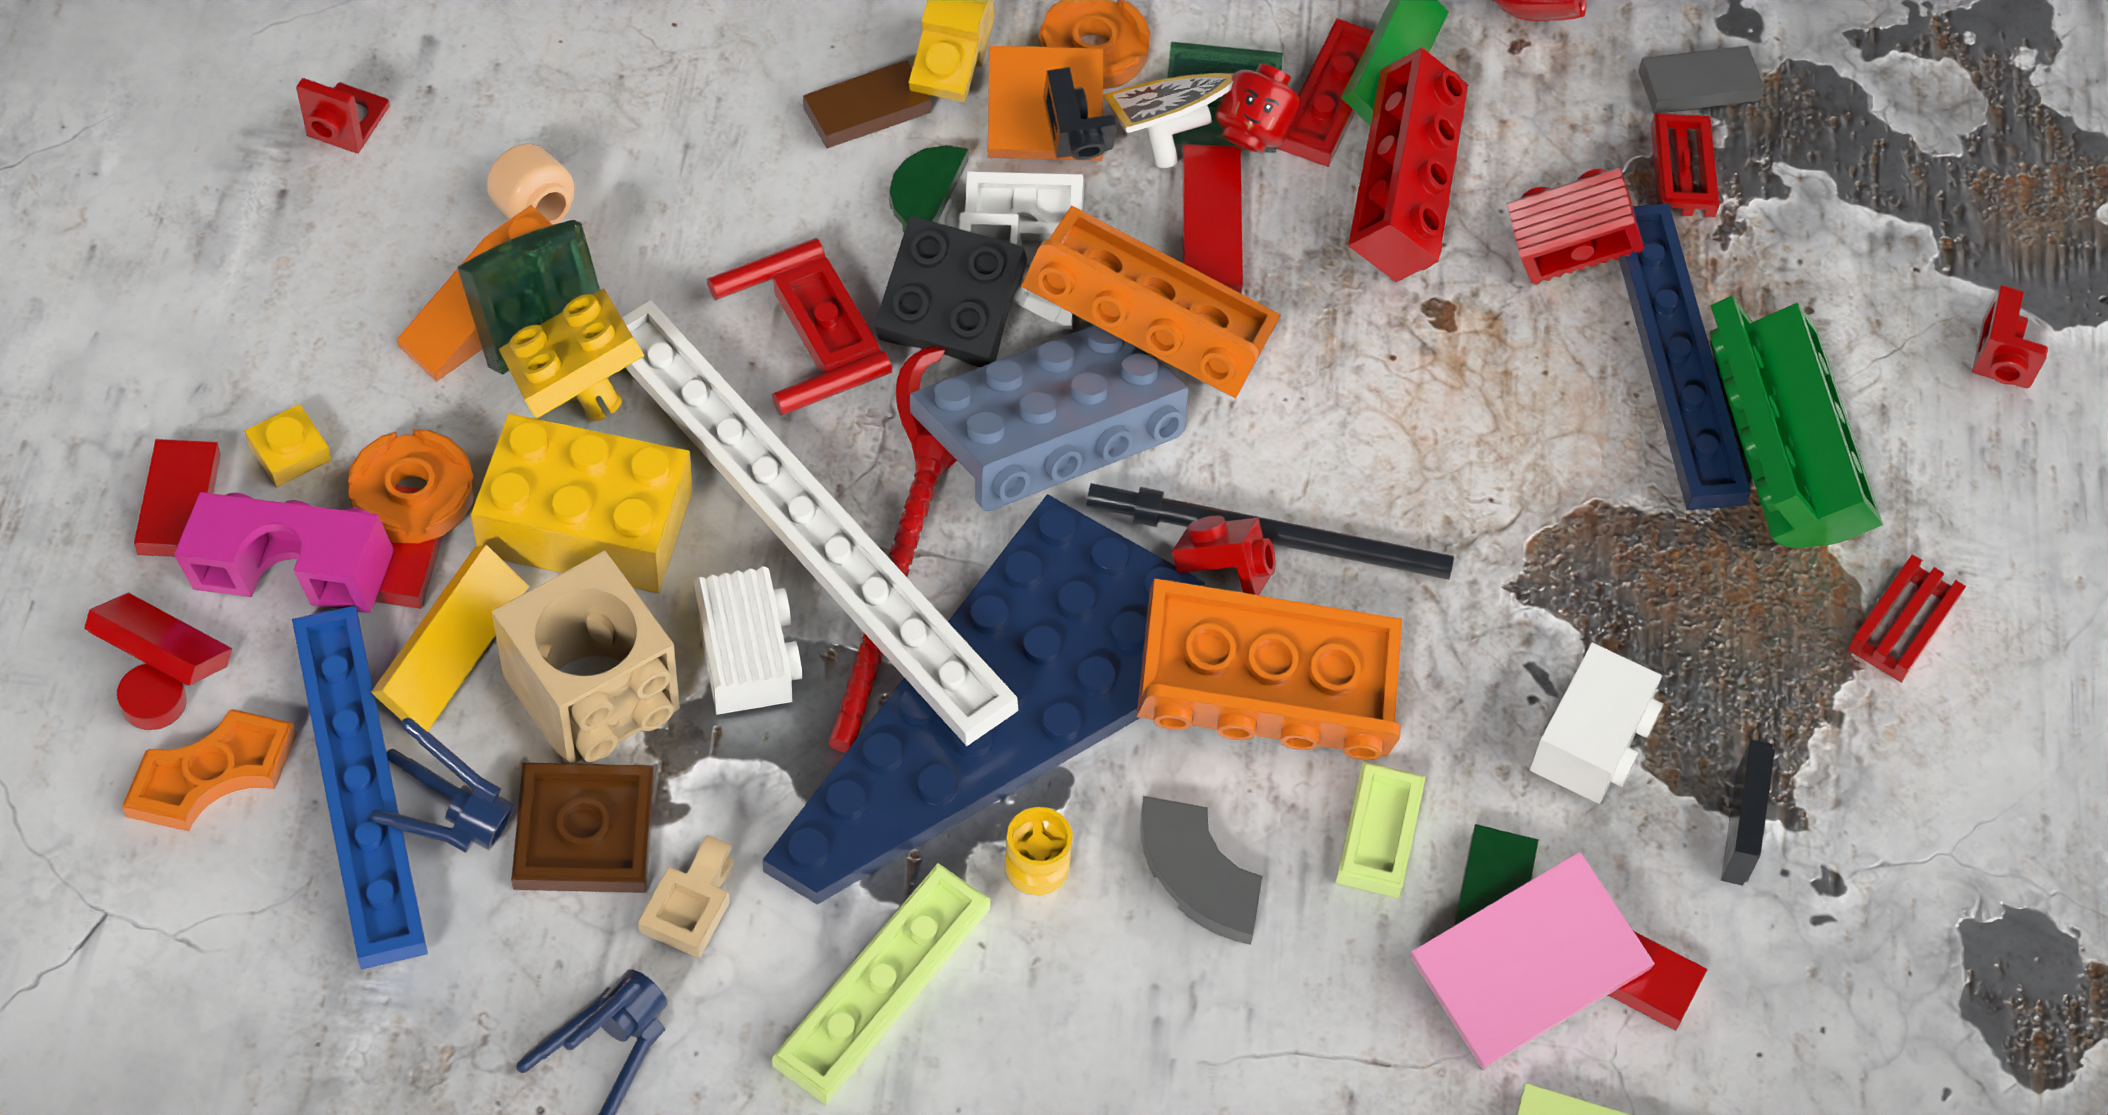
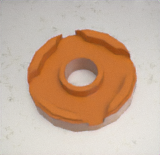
[1038,0,1150,89]
[348,429,475,543]

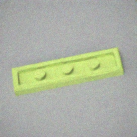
[772,863,991,1105]

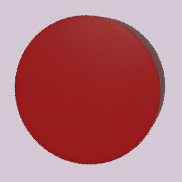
[117,664,187,730]

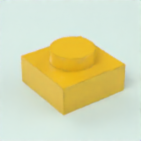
[244,404,332,488]

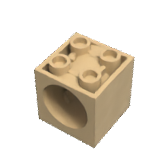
[491,550,680,764]

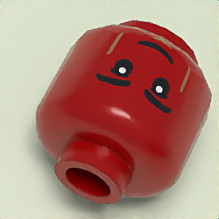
[1215,63,1301,154]

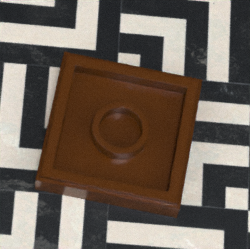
[511,762,655,893]

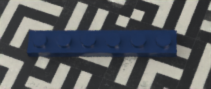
[1619,204,1751,510]

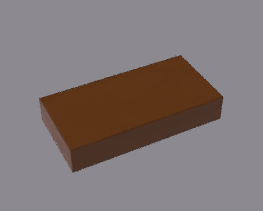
[803,60,931,149]

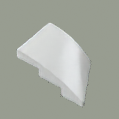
[959,171,1084,330]

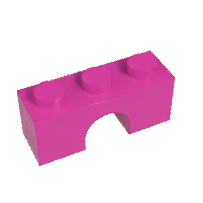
[174,492,394,613]

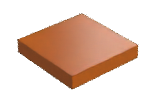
[987,45,1103,161]

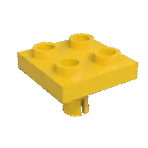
[499,288,644,421]

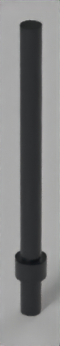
[1086,483,1454,580]

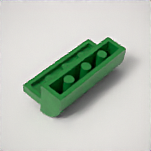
[1710,295,1883,549]

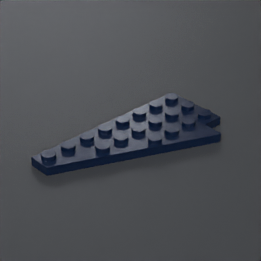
[762,494,1205,905]

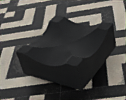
[874,215,1027,367]

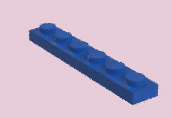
[292,605,428,970]

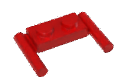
[707,238,892,416]

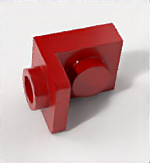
[1972,285,2048,388]

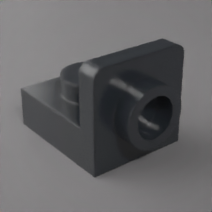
[1043,67,1117,160]

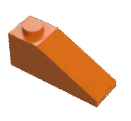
[397,205,557,382]

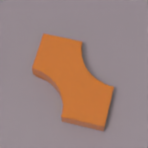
[122,709,297,831]

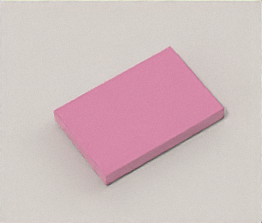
[1410,852,1655,1070]

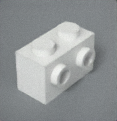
[1530,643,1664,804]

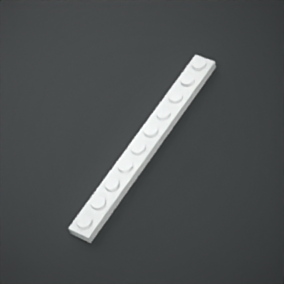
[622,300,1018,746]

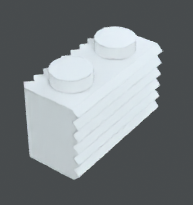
[693,566,802,715]

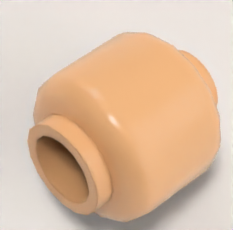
[486,143,575,225]

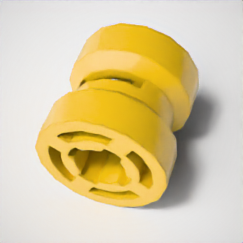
[1004,807,1073,896]

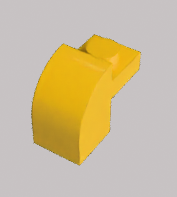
[909,0,995,103]

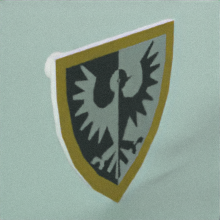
[1103,73,1233,168]

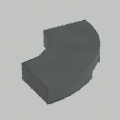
[1140,796,1262,945]

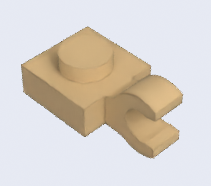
[638,835,734,959]

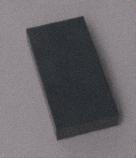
[1721,739,1775,886]

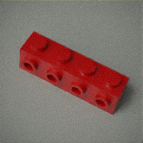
[1348,47,1468,282]

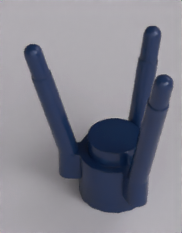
[370,717,515,853]
[516,969,668,1115]

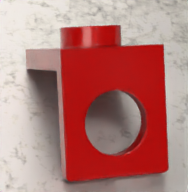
[296,78,390,154]

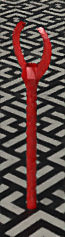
[829,346,986,753]

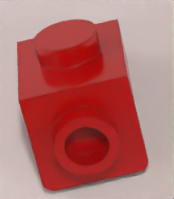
[1172,516,1276,595]

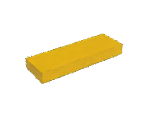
[371,545,529,732]

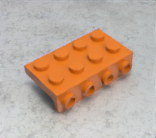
[1021,205,1281,399]
[1136,578,1402,760]

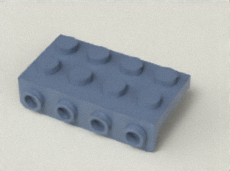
[910,325,1189,511]

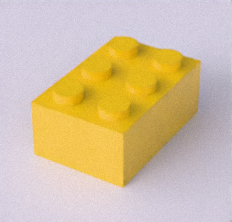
[471,413,693,593]

